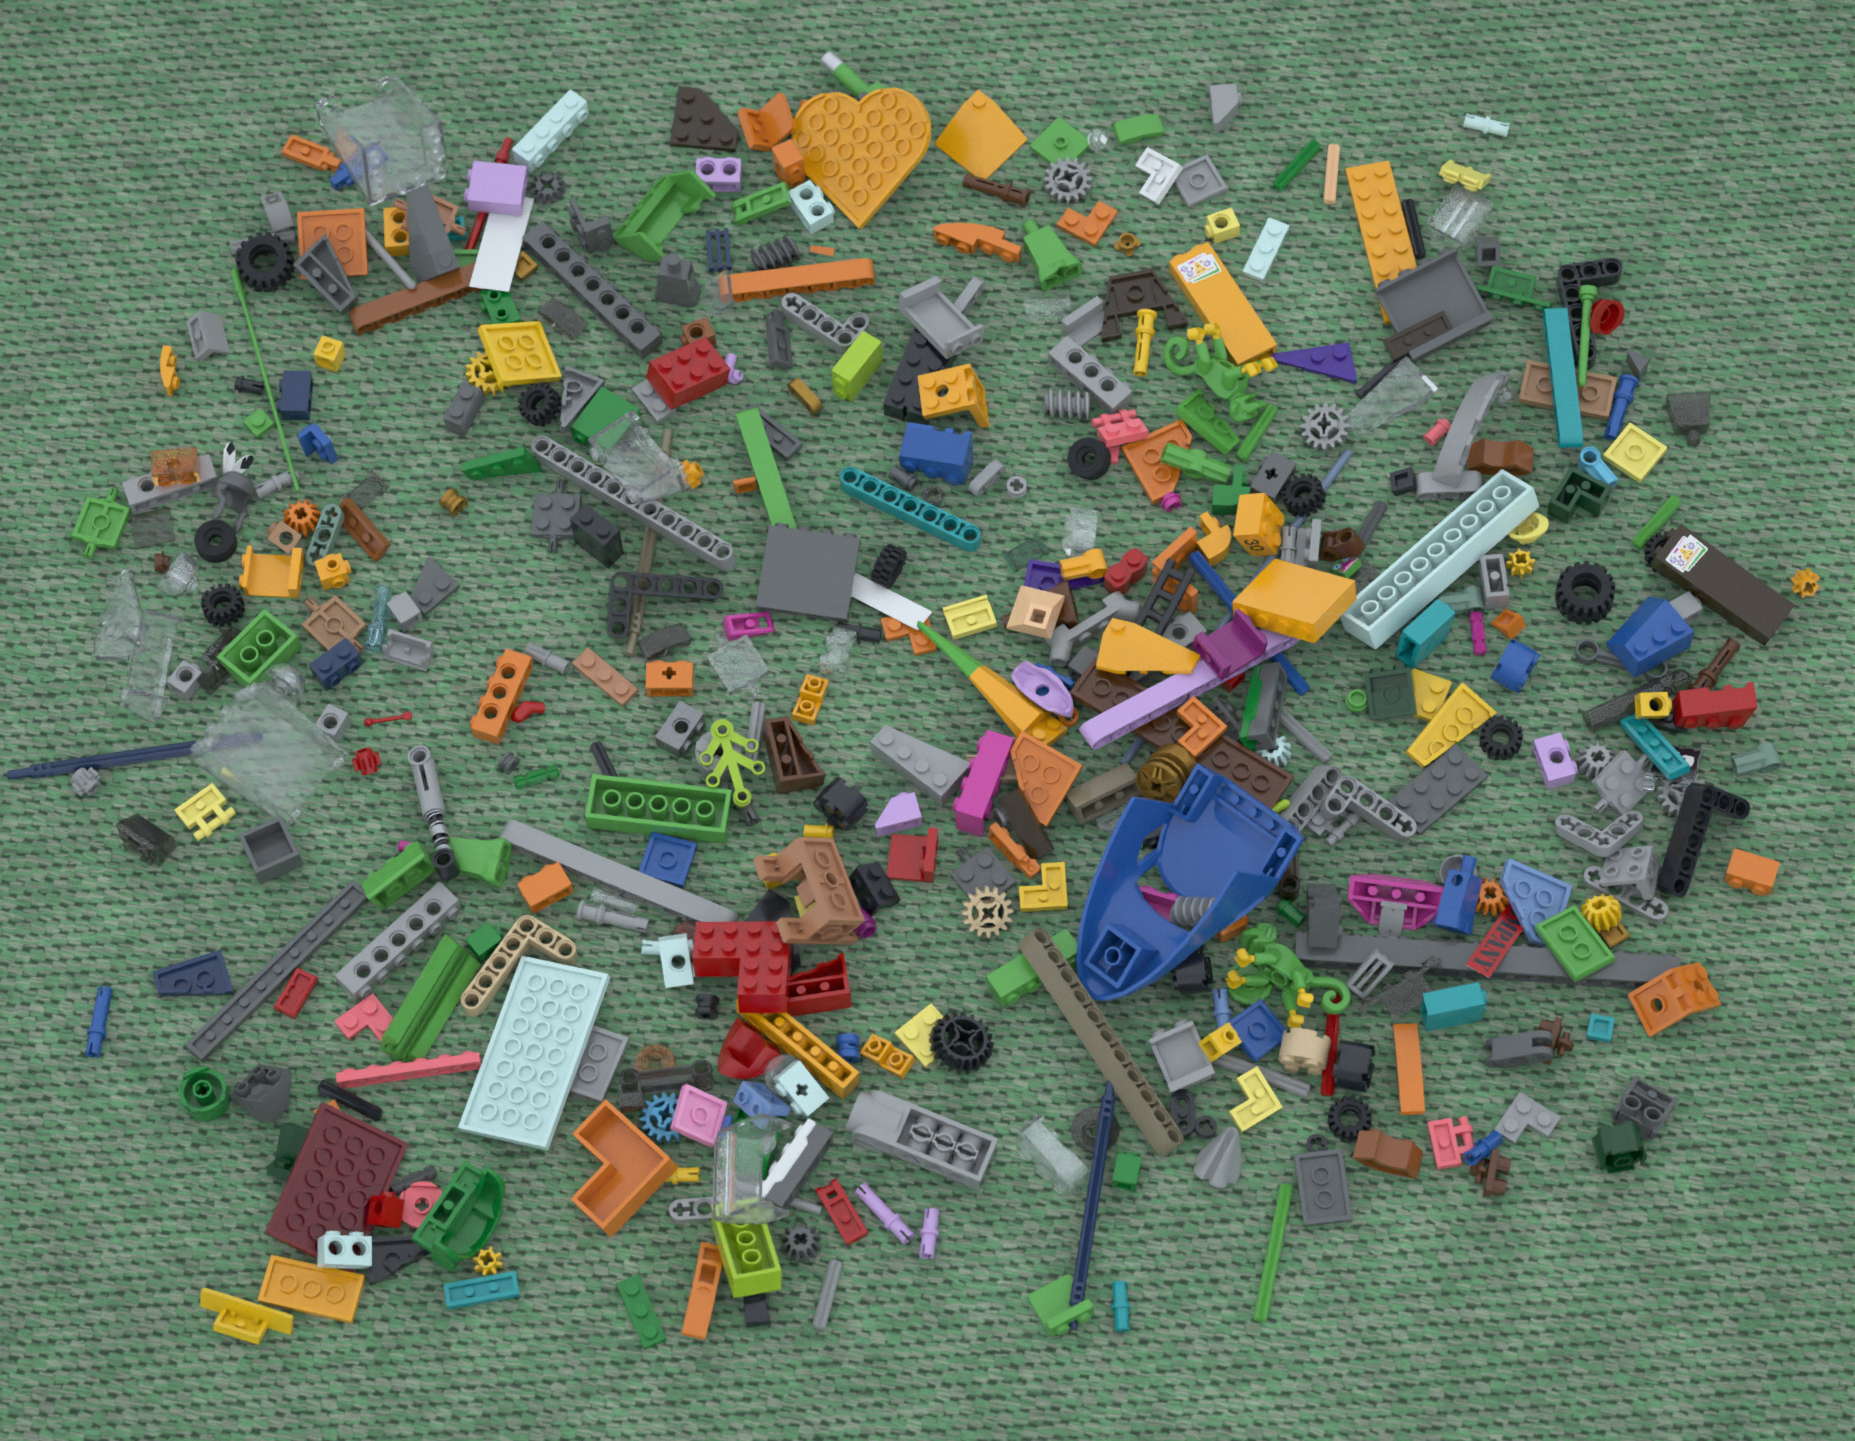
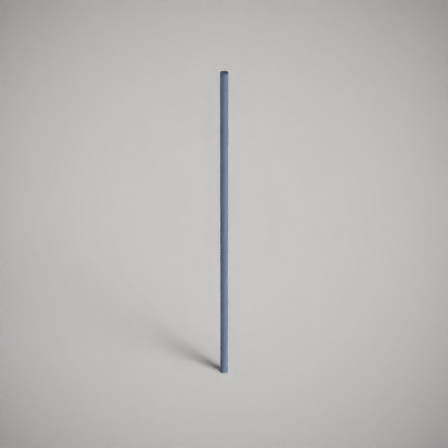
[1119,449,1353,765]

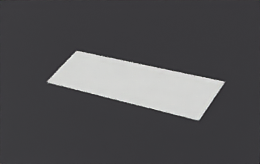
[469,197,534,292]

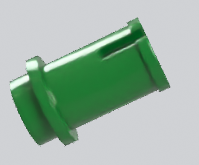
[1275,898,1307,928]

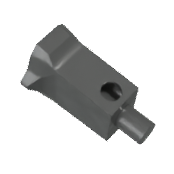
[655,253,702,308]

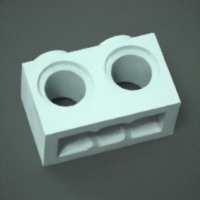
[789,180,835,234]
[317,1231,372,1269]

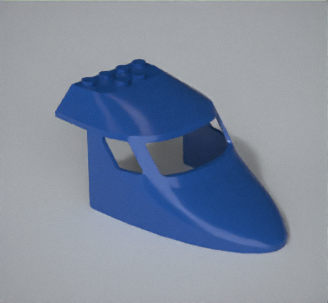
[1076,763,1305,1001]

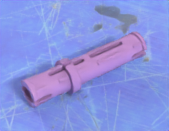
[855,1183,915,1245]

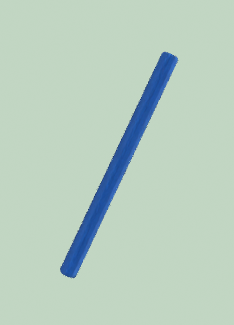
[1188,551,1310,696]

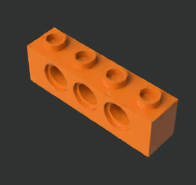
[470,649,534,745]

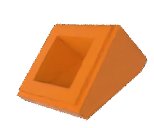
[732,475,757,494]
[1490,609,1526,640]

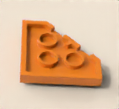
[1121,419,1192,505]
[1010,731,1083,827]

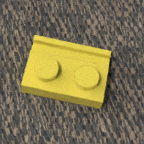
[943,595,997,640]

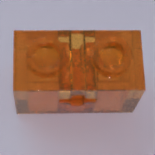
[151,447,201,487]

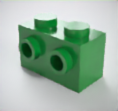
[478,289,521,325]

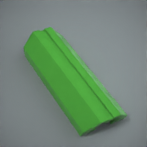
[381,934,481,1062]

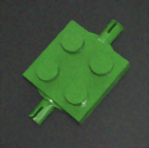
[71,487,131,559]

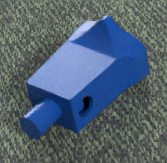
[1431,855,1483,936]

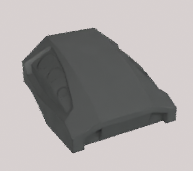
[1611,1075,1678,1140]

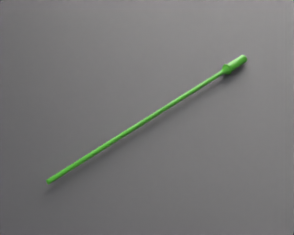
[230,269,300,493]

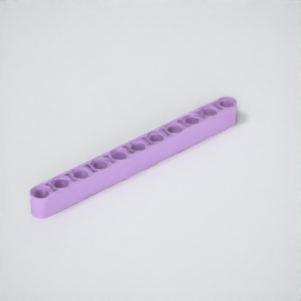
[1079,629,1300,750]

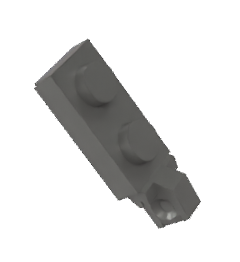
[766,309,793,370]

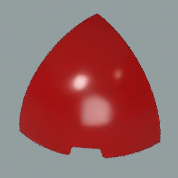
[718,1017,785,1079]

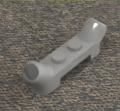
[1045,591,1141,667]

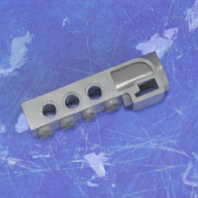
[846,1090,998,1190]

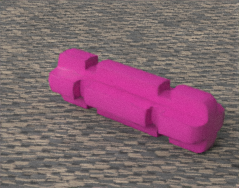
[1469,611,1487,655]

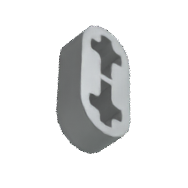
[968,459,1006,497]

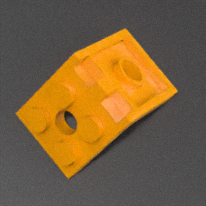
[918,364,990,428]

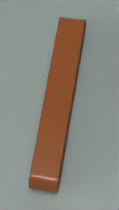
[348,262,484,336]

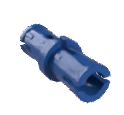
[1464,1131,1503,1165]

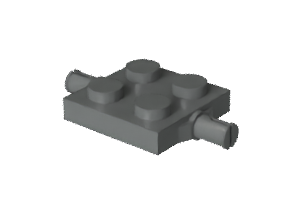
[531,480,582,553]
[950,846,1017,911]

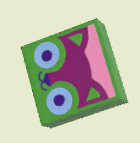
[1329,557,1363,579]

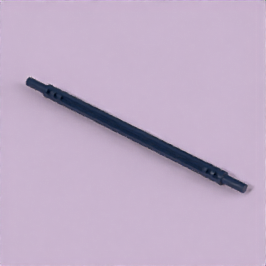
[7,733,263,780]
[1068,1080,1116,1330]

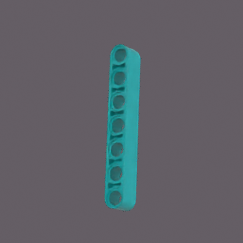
[1543,307,1583,449]
[840,467,981,552]

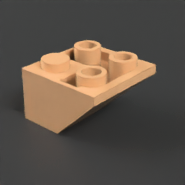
[1007,585,1065,639]

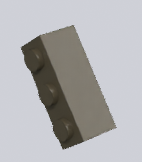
[1066,762,1142,825]

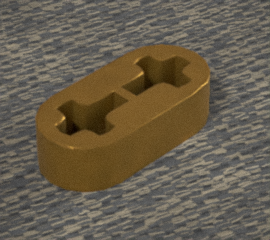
[787,377,823,415]

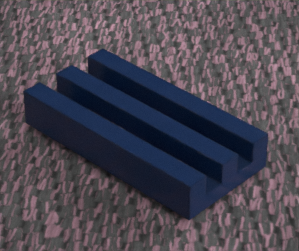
[706,228,732,272]

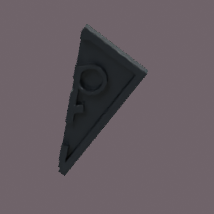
[368,1235,443,1286]

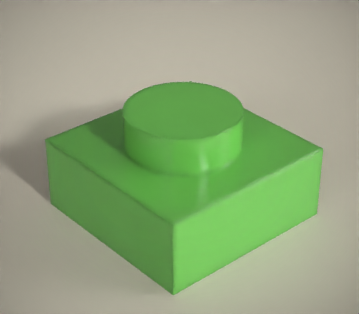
[243,408,275,439]

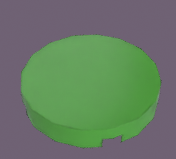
[1226,962,1273,1006]

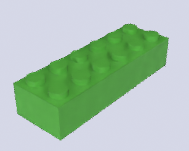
[585,774,733,844]

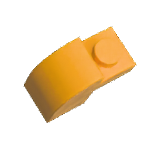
[1196,512,1231,567]

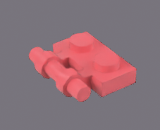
[1091,409,1148,448]
[1427,1116,1478,1170]

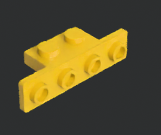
[200,1288,294,1345]

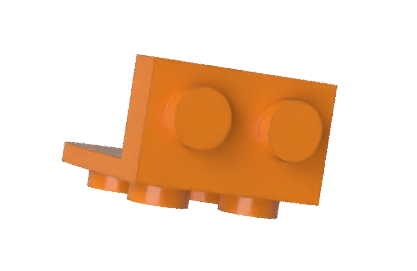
[737,93,795,152]

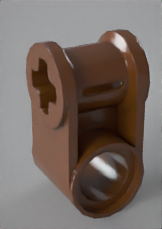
[1319,527,1365,562]

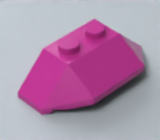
[1348,874,1444,930]

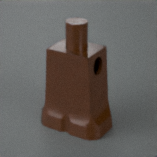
[1002,580,1080,635]

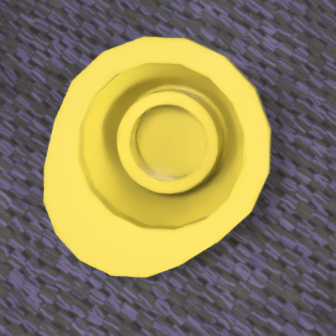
[1507,512,1549,545]

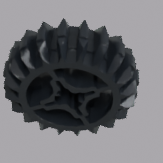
[929,1011,994,1075]

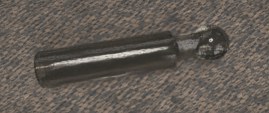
[1582,669,1692,733]

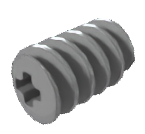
[1043,388,1091,421]
[1170,896,1217,926]

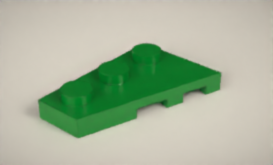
[461,447,542,480]

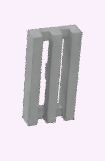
[1345,948,1394,1000]

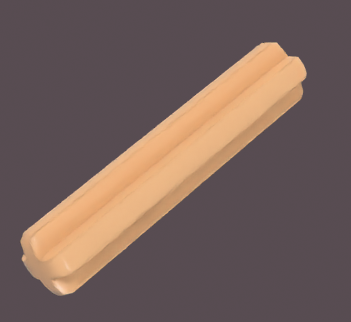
[1323,144,1340,204]

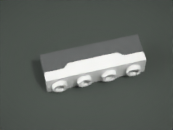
[755,1118,833,1217]

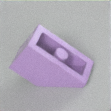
[875,792,922,837]

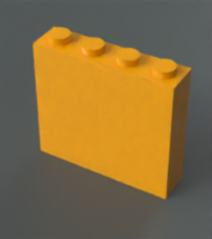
[1232,559,1356,643]

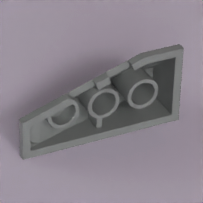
[407,184,460,284]

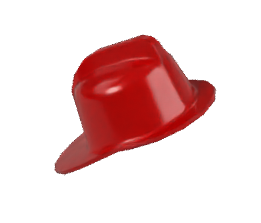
[1590,299,1625,335]

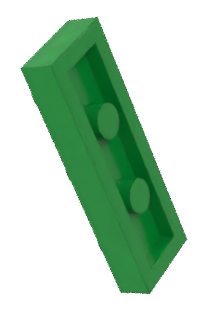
[616,1274,667,1350]

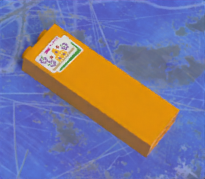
[1169,242,1277,367]

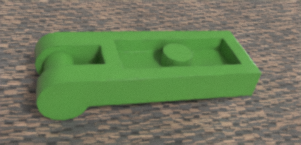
[731,182,792,225]

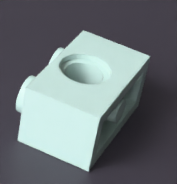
[658,933,695,988]

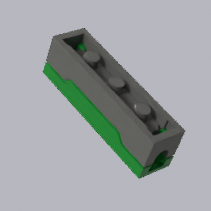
[1239,662,1288,751]

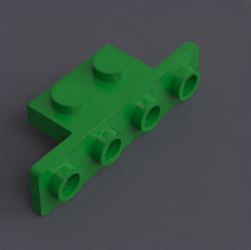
[1474,266,1553,311]

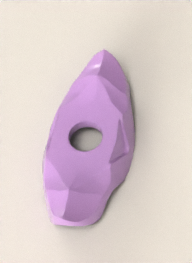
[1011,661,1073,718]

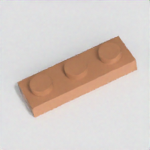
[572,648,639,707]

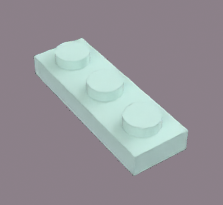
[1242,218,1289,282]

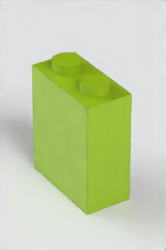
[831,331,883,402]

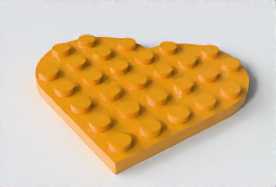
[791,87,931,229]

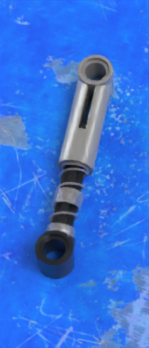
[408,745,461,880]

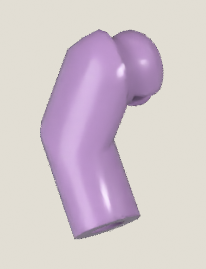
[724,353,743,384]

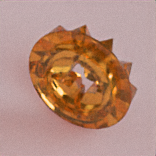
[636,1044,674,1082]

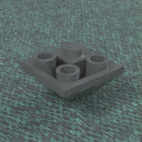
[229,1064,292,1124]

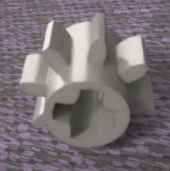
[72,767,101,796]

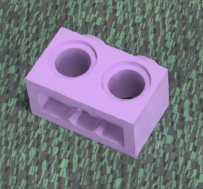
[696,157,742,192]

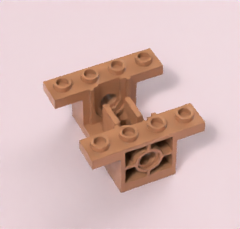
[753,837,865,945]

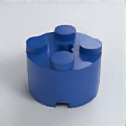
[1490,638,1540,693]

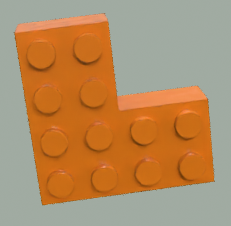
[571,1099,678,1238]

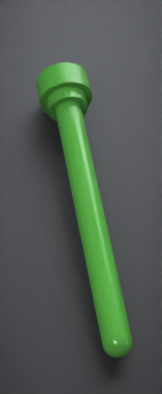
[1577,285,1598,387]

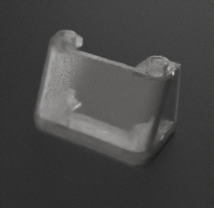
[588,410,690,504]

